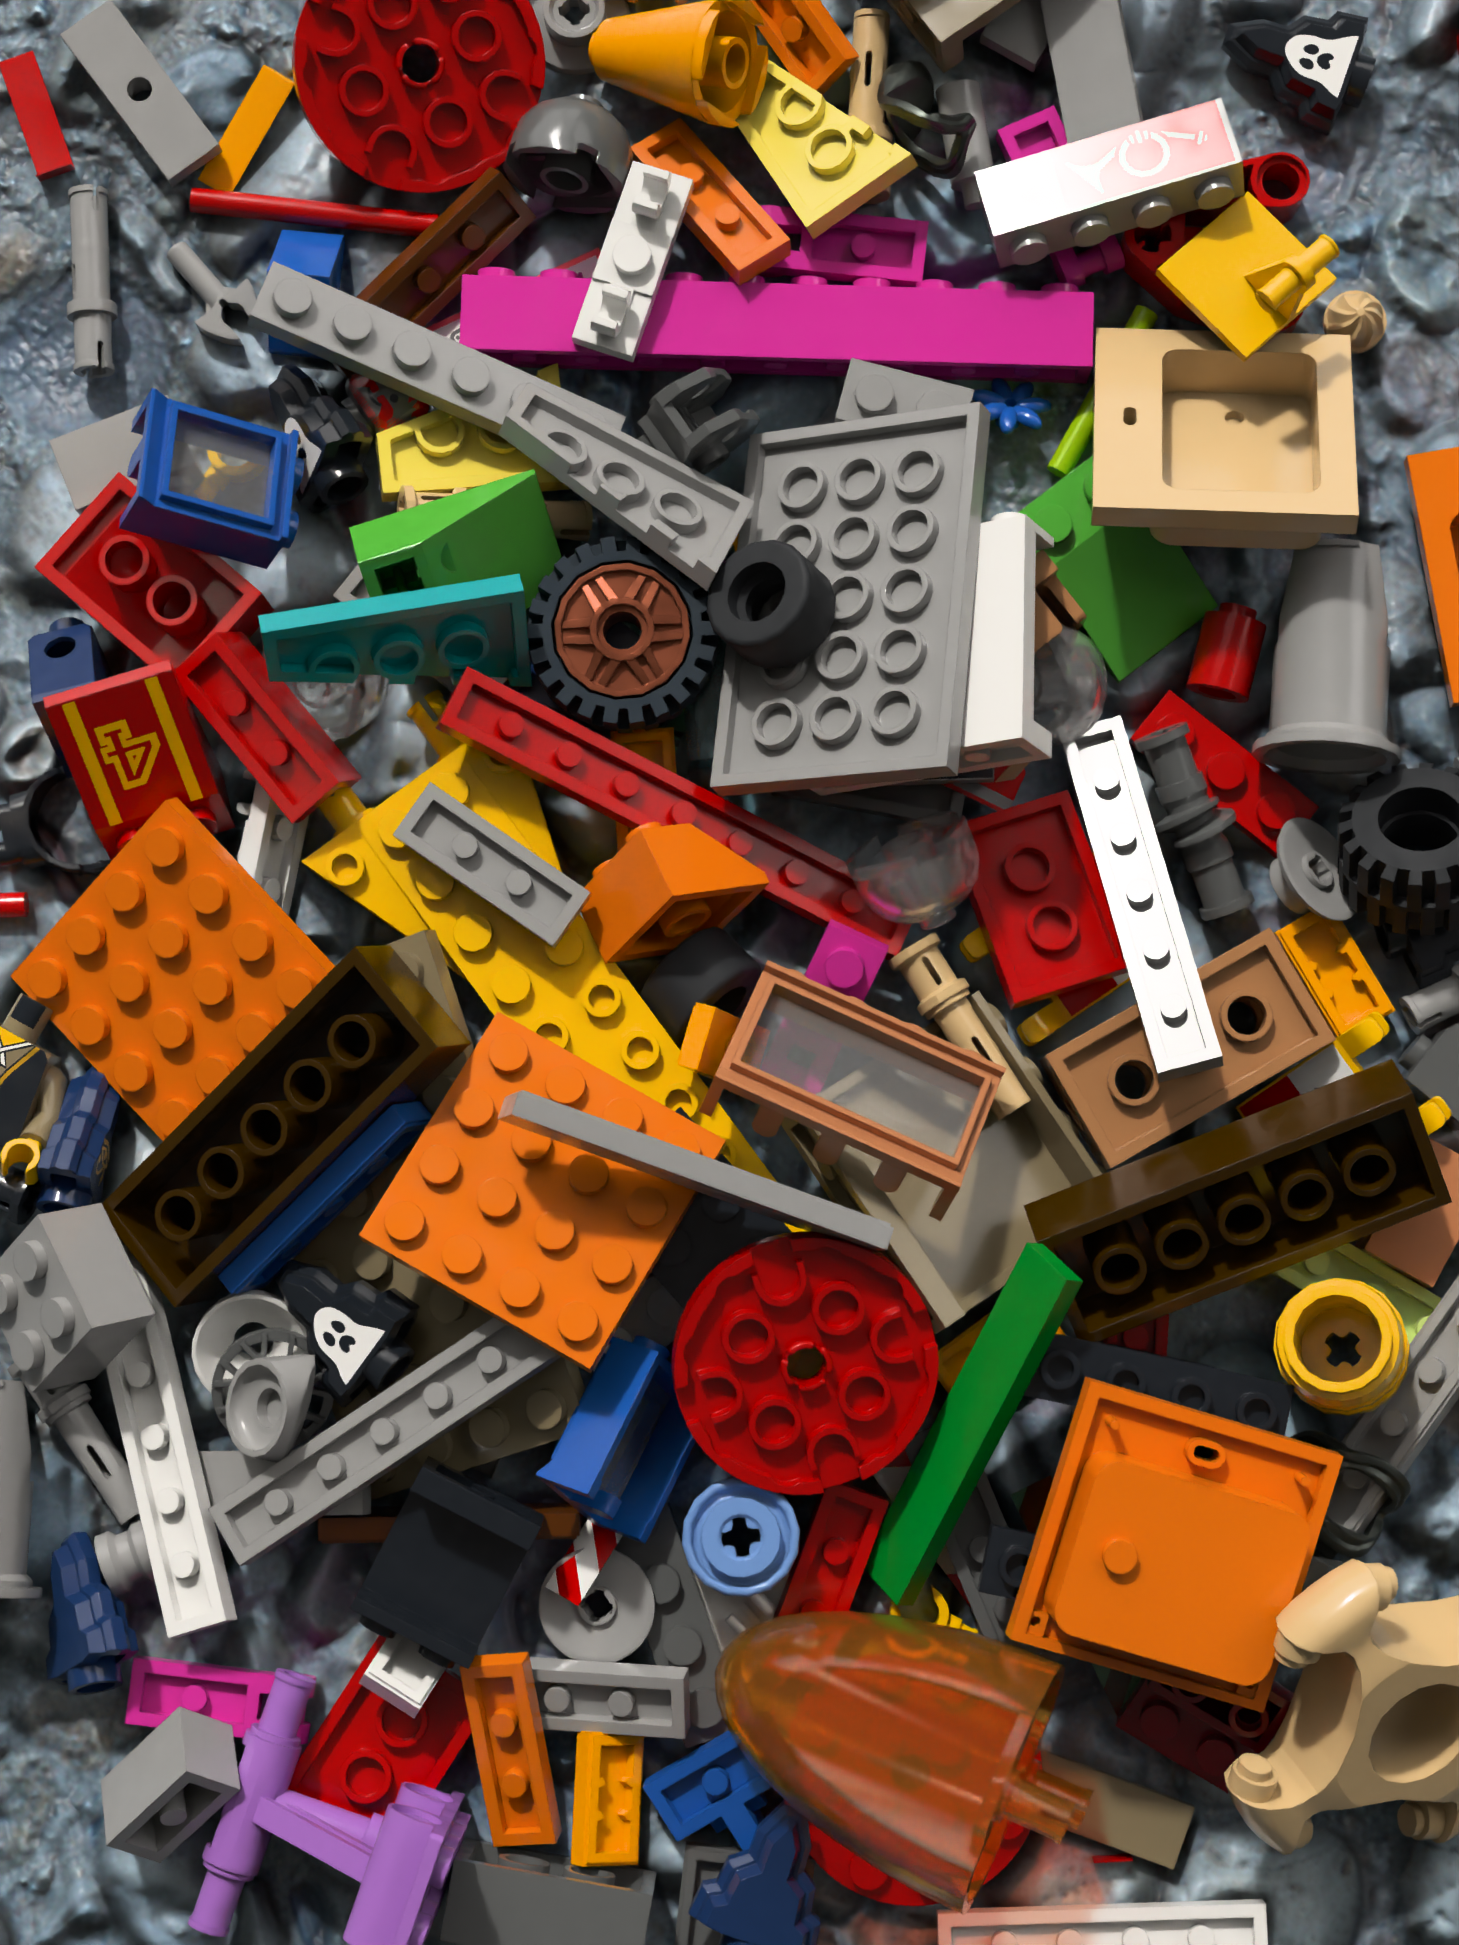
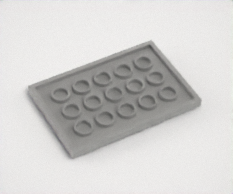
[710,402,991,796]

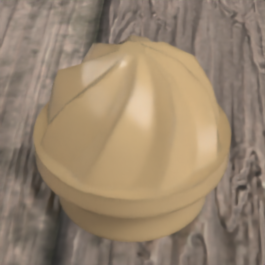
[1323,290,1387,354]

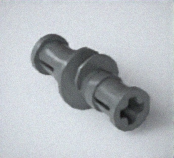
[1133,722,1255,921]

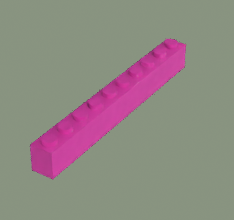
[459,267,1094,384]

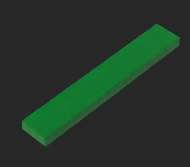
[864,1242,1083,1606]

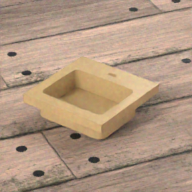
[1091,328,1359,550]

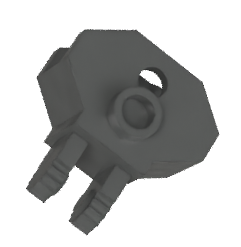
[637,367,760,475]

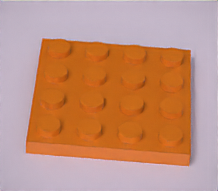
[10,797,335,1141]
[359,1012,726,1373]

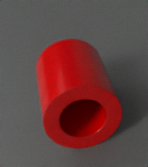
[1186,602,1267,703]

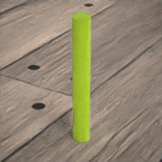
[1047,305,1158,478]

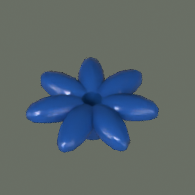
[972,378,1052,434]

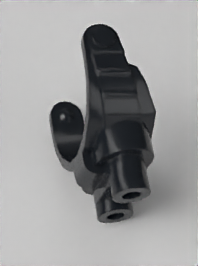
[0,766,111,876]

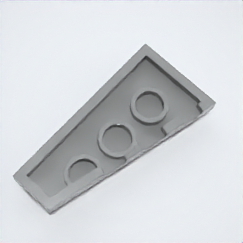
[498,382,755,591]

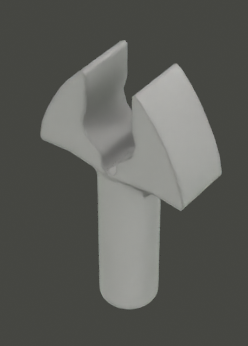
[167,242,257,347]

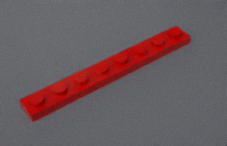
[436,666,922,961]

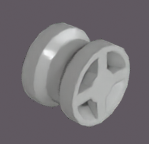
[94,1519,155,1597]

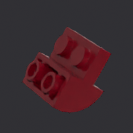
[1115,1678,1294,1794]

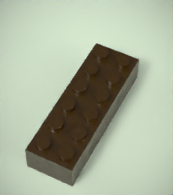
[102,945,471,1308]
[1024,1059,1452,1342]

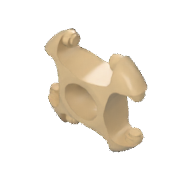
[1224,1558,1459,1855]

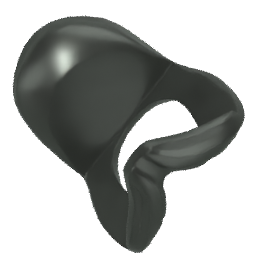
[877,60,977,179]
[1290,1430,1411,1558]

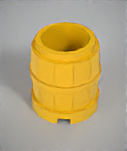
[1273,1278,1410,1416]

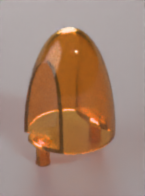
[715,1611,1094,1915]

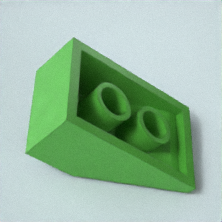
[1018,455,1218,684]

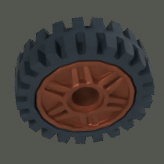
[527,536,719,733]

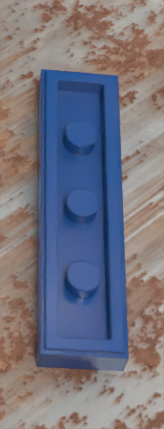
[217,1101,432,1294]

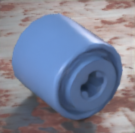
[682,1476,800,1597]

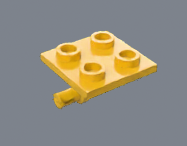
[1155,191,1340,362]

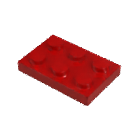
[945,790,1128,1010]
[288,1635,472,1818]

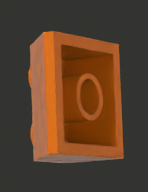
[581,822,770,964]

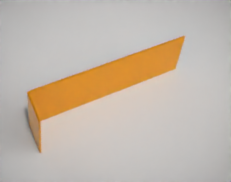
[198,65,294,191]

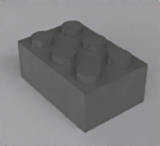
[440,1838,657,1945]

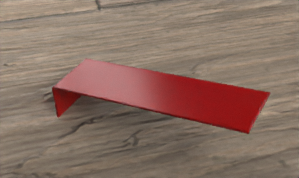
[0,50,75,182]

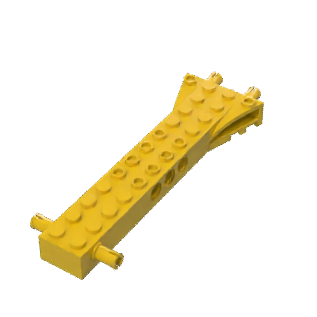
[301,690,823,1379]

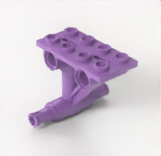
[188,1668,471,1945]

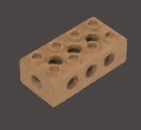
[1039,927,1336,1170]

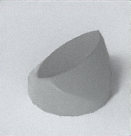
[225,1354,316,1463]

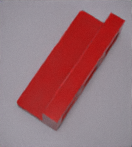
[175,631,362,824]

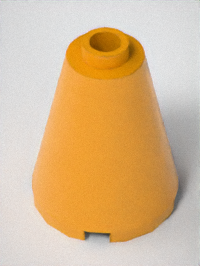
[588,0,769,128]

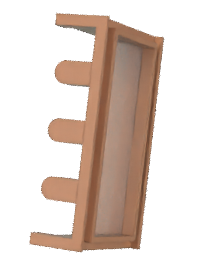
[699,960,1006,1221]

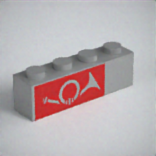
[974,98,1245,268]

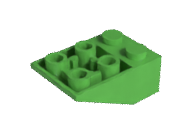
[349,469,562,609]

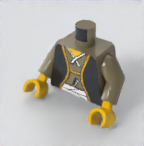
[0,993,67,1185]

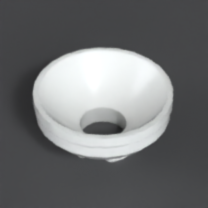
[192,1290,307,1403]

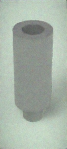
[935,79,994,210]

